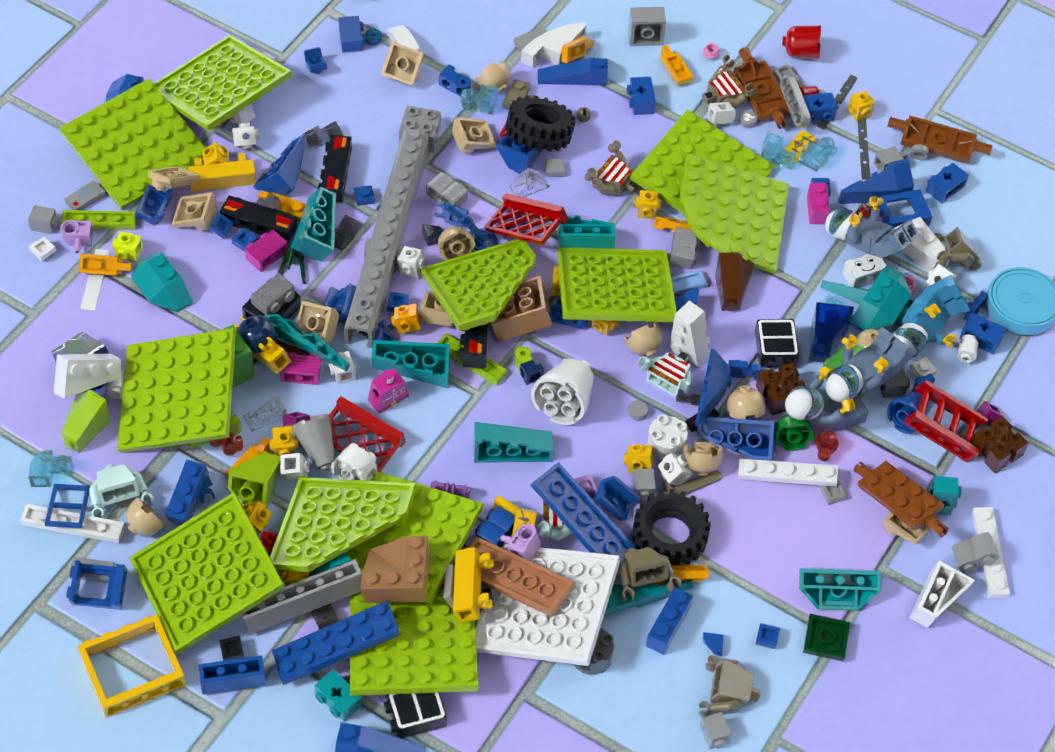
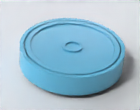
[986,267,1055,335]

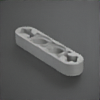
[780,75,811,128]

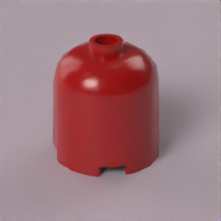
[782,25,821,60]

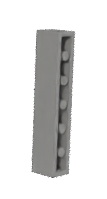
[242,559,362,635]

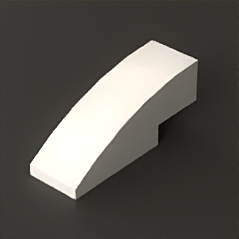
[386,25,420,51]

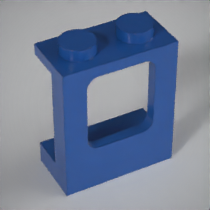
[879,189,933,229]
[66,560,128,610]

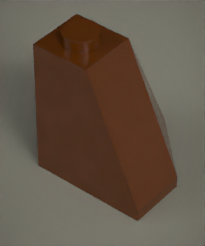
[715,252,754,311]

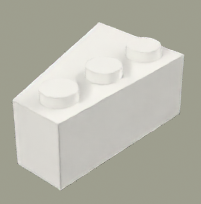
[890,217,950,273]
[669,301,711,369]
[54,354,121,399]
[909,561,975,628]

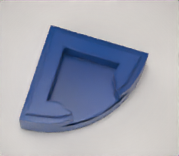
[703,632,724,656]

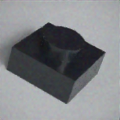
[219,636,244,661]

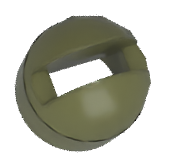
[577,107,591,122]

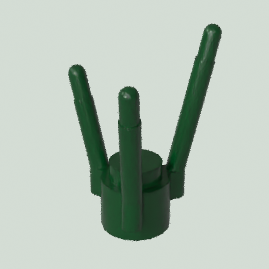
[277,245,306,284]

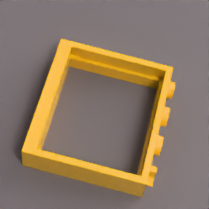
[77,614,186,718]

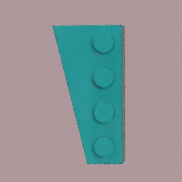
[291,187,336,262]
[372,340,450,388]
[473,421,553,463]

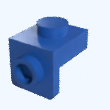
[303,47,328,74]

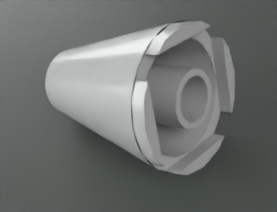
[292,414,335,471]

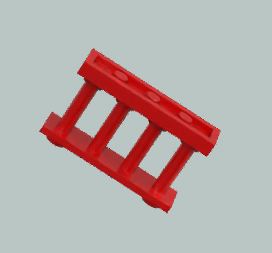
[904,380,988,462]

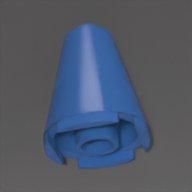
[887,391,935,434]

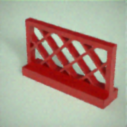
[484,193,569,245]
[328,396,406,472]

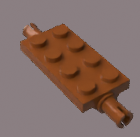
[733,47,791,129]
[887,115,993,164]
[854,461,949,538]

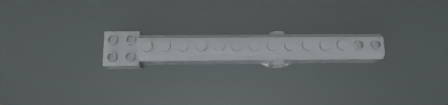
[344,105,441,348]

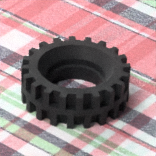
[505,95,576,152]
[632,489,711,565]

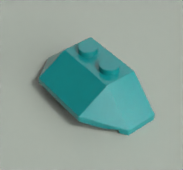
[131,252,193,312]
[850,265,912,331]
[799,567,881,611]

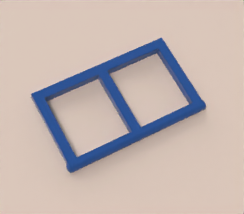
[45,483,90,528]

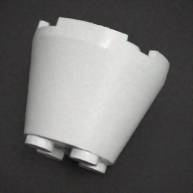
[531,359,594,425]

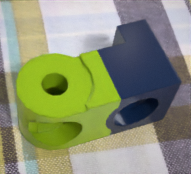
[514,346,544,385]

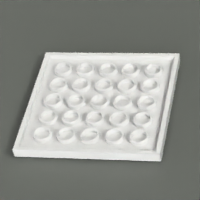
[475,544,621,666]

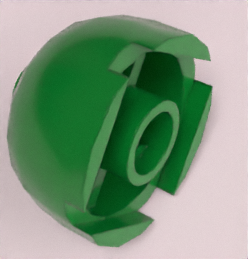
[775,414,814,451]

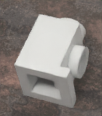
[707,102,736,127]

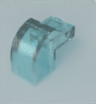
[761,132,797,169]
[28,450,74,487]

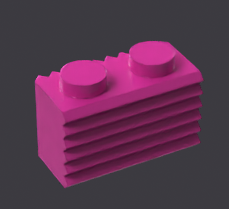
[806,183,830,225]
[245,230,288,272]
[280,352,322,385]

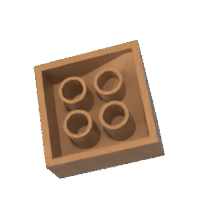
[491,276,552,342]
[360,536,431,603]

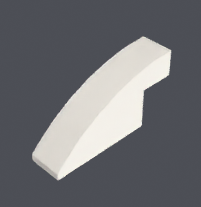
[521,22,587,68]

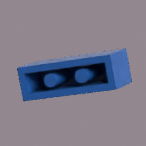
[165,459,209,525]
[646,587,693,655]
[198,655,266,695]

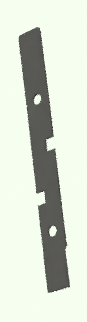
[817,75,858,130]
[858,118,870,180]

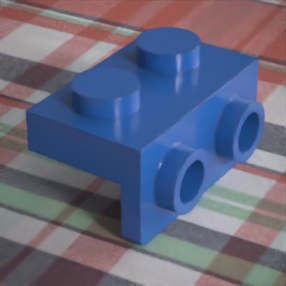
[134,185,172,225]
[595,476,640,521]

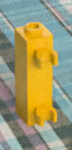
[188,153,256,192]
[233,317,291,374]
[453,547,494,623]

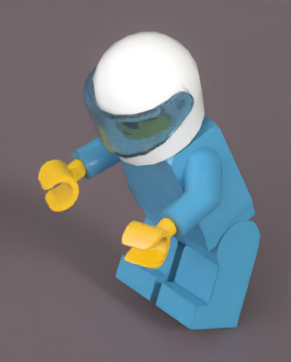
[893,274,970,357]

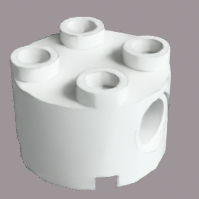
[647,414,688,460]
[331,443,377,481]

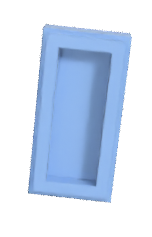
[671,269,708,296]

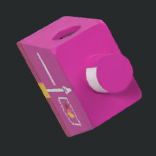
[368,369,409,414]

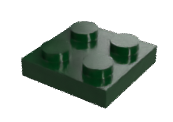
[803,613,850,662]

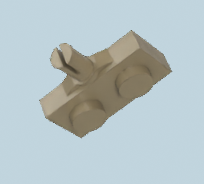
[503,79,534,109]

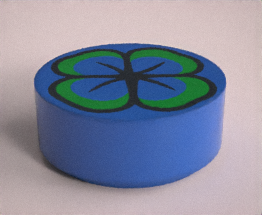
[365,29,382,45]

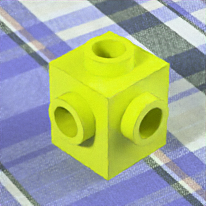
[112,231,143,262]

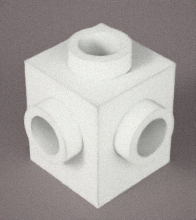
[232,122,259,149]
[397,246,425,278]
[926,264,958,285]
[658,453,693,486]

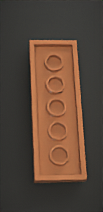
[454,536,575,617]

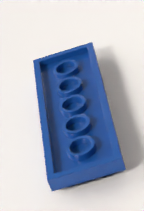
[530,462,638,570]
[272,600,401,685]

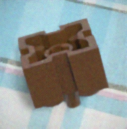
[756,362,807,415]
[972,416,1029,473]

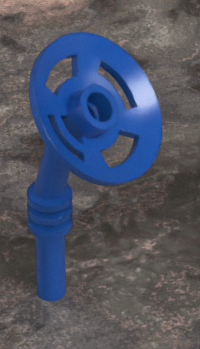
[444,203,498,252]

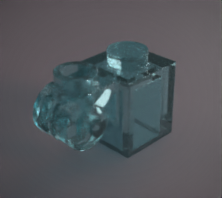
[461,84,498,115]
[799,137,838,172]

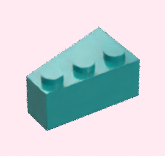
[558,215,616,249]

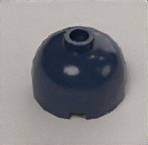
[238,315,277,353]

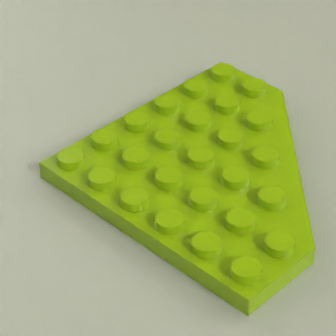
[419,239,537,332]
[270,477,416,572]

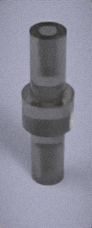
[676,394,701,406]

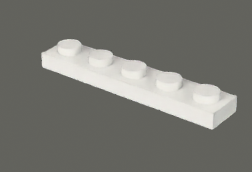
[738,459,838,487]
[20,504,125,543]
[972,507,1010,598]

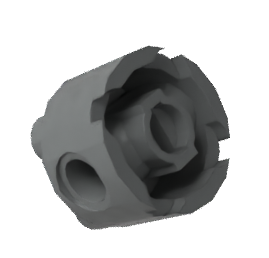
[574,628,614,675]

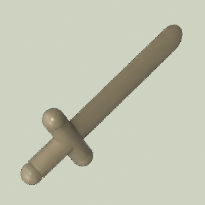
[655,470,722,497]

